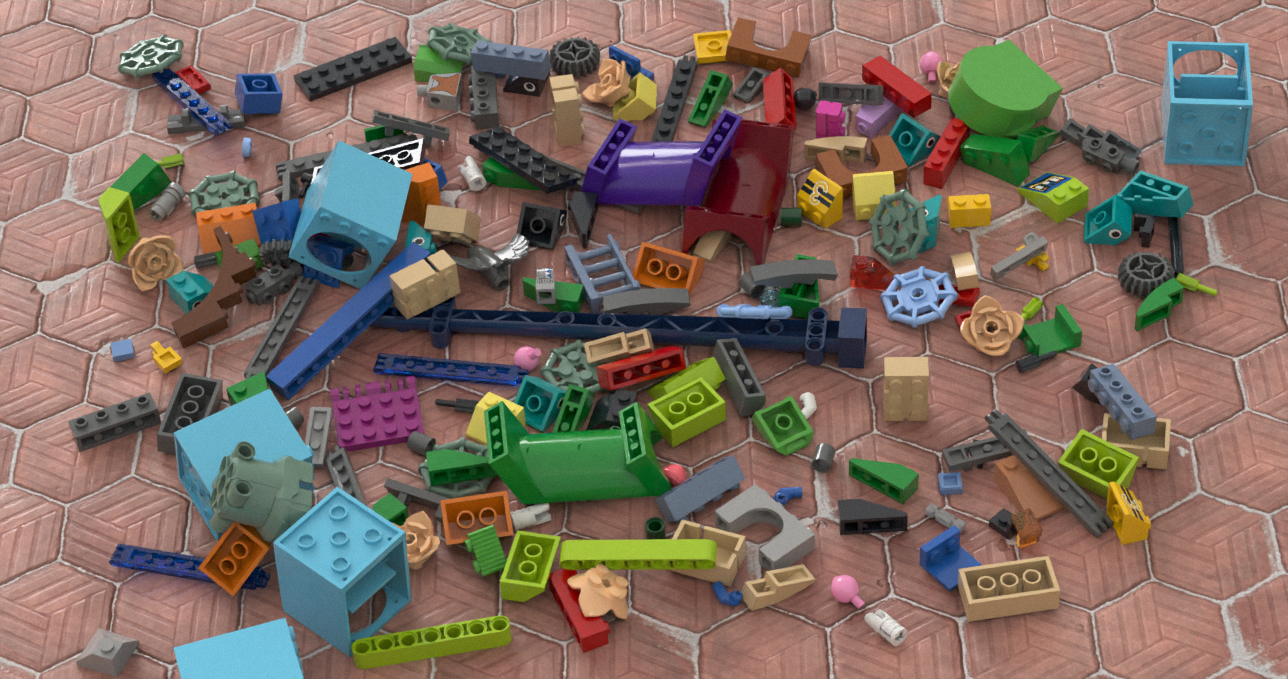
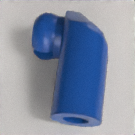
[773,487,802,506]
[712,581,743,606]

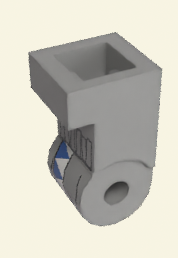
[536,268,556,305]

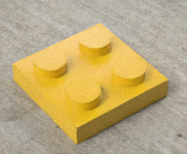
[693,30,731,64]

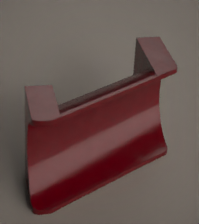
[682,116,794,265]

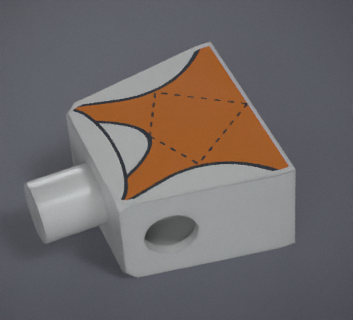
[417,73,463,111]

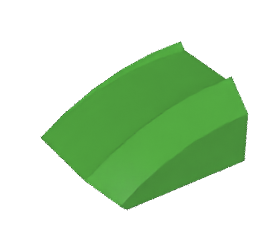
[414,44,464,82]
[752,395,814,456]

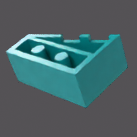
[1117,170,1194,218]

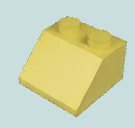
[612,73,657,120]
[852,171,896,221]
[466,392,526,445]

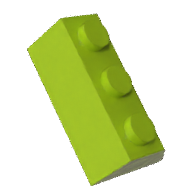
[98,187,140,263]
[647,357,726,400]
[647,377,726,448]
[1058,429,1139,499]
[500,530,561,602]

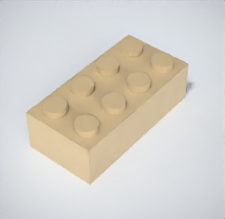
[958,556,1060,622]

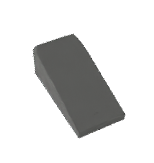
[733,67,769,104]

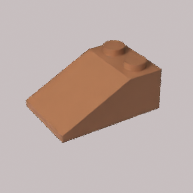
[994,455,1066,524]

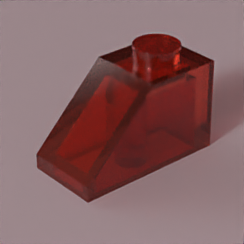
[850,255,894,290]

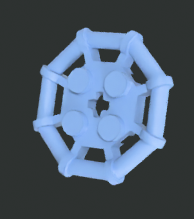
[880,266,958,328]
[716,304,792,319]

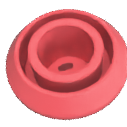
[663,464,687,490]

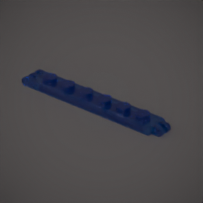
[152,68,233,136]
[373,353,529,387]
[109,544,271,590]

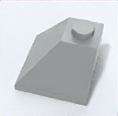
[76,628,139,677]

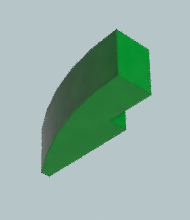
[1135,278,1184,331]

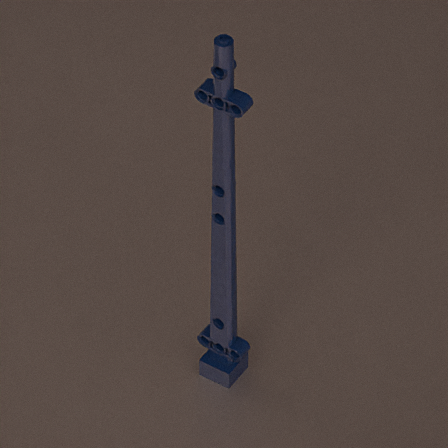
[369,296,867,368]

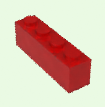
[862,56,932,118]
[763,68,797,131]
[923,118,970,189]
[596,346,686,391]
[548,569,611,653]

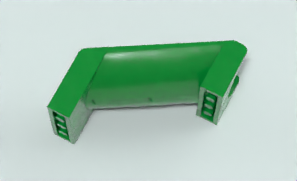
[484,401,671,504]

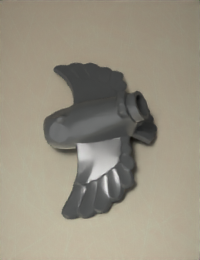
[436,233,529,290]

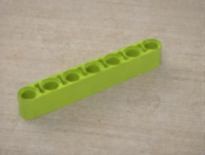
[560,539,717,570]
[351,616,512,669]

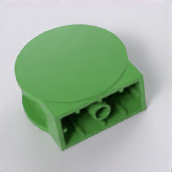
[948,40,1063,139]

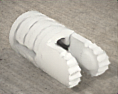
[459,156,486,191]
[510,503,552,531]
[864,609,908,646]

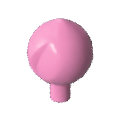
[920,51,943,83]
[514,346,541,372]
[831,575,864,609]

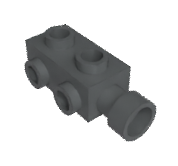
[1080,136,1140,175]
[245,261,304,306]

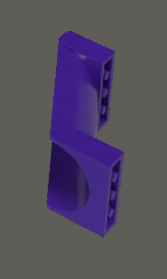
[581,109,743,205]

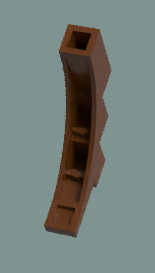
[171,226,257,348]

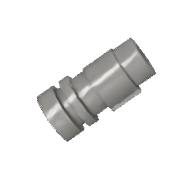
[148,182,186,222]

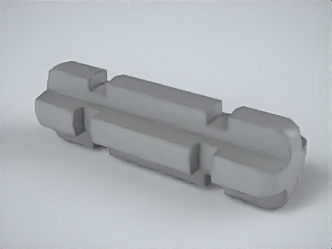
[926,503,966,534]

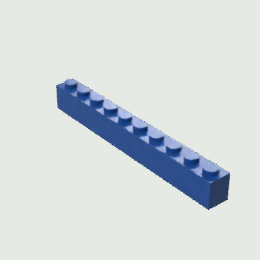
[266,242,433,401]

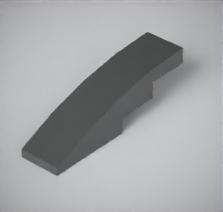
[1059,118,1142,159]
[749,259,838,289]
[603,288,691,315]

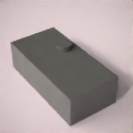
[157,372,223,455]

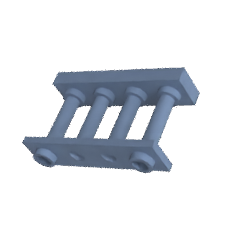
[565,234,641,313]

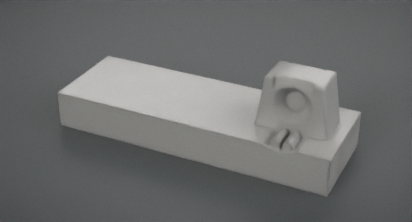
[990,232,1048,281]
[305,407,333,468]

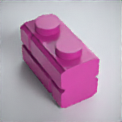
[816,100,846,139]

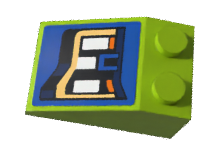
[1017,172,1089,223]

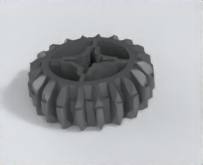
[549,36,600,79]
[1118,250,1175,298]

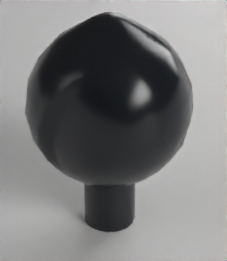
[793,88,817,110]

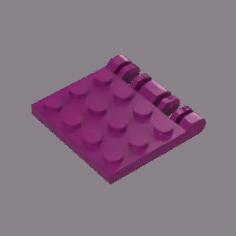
[330,376,424,452]

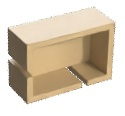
[549,74,585,147]
[424,204,481,244]
[389,250,461,319]
[883,357,929,421]
[1102,413,1171,470]
[670,520,746,587]

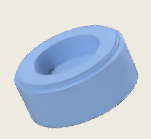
[242,137,252,157]

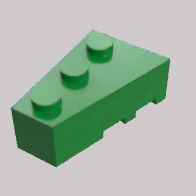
[960,134,1030,187]
[110,153,172,210]
[779,254,819,319]
[226,371,268,406]

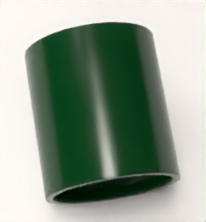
[781,208,802,226]
[645,517,666,540]

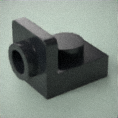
[1134,214,1156,248]
[989,508,1025,540]

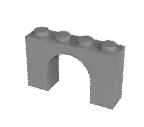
[715,484,815,571]

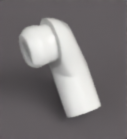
[800,392,817,420]

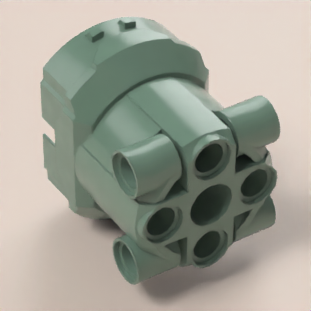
[210,441,313,543]

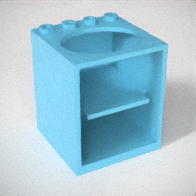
[1161,41,1253,166]
[288,140,412,289]
[174,389,315,542]
[273,487,412,657]
[174,618,304,679]

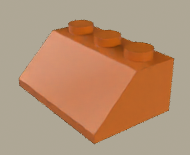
[401,162,441,227]
[196,203,261,254]
[632,242,706,295]
[440,491,513,546]
[198,522,271,597]

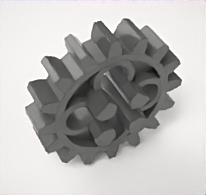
[259,239,300,267]

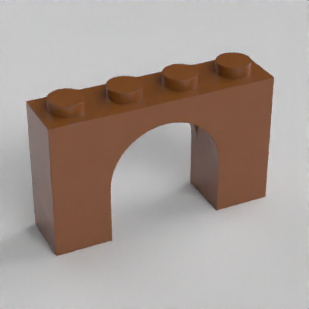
[725,17,811,78]
[815,135,908,198]

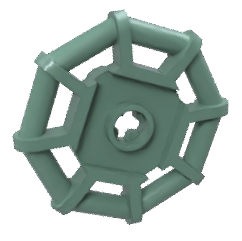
[427,23,492,65]
[117,35,184,78]
[188,171,261,216]
[869,189,929,266]
[540,339,615,394]
[418,437,498,499]

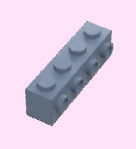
[470,40,551,80]
[1088,364,1157,440]
[655,455,746,524]

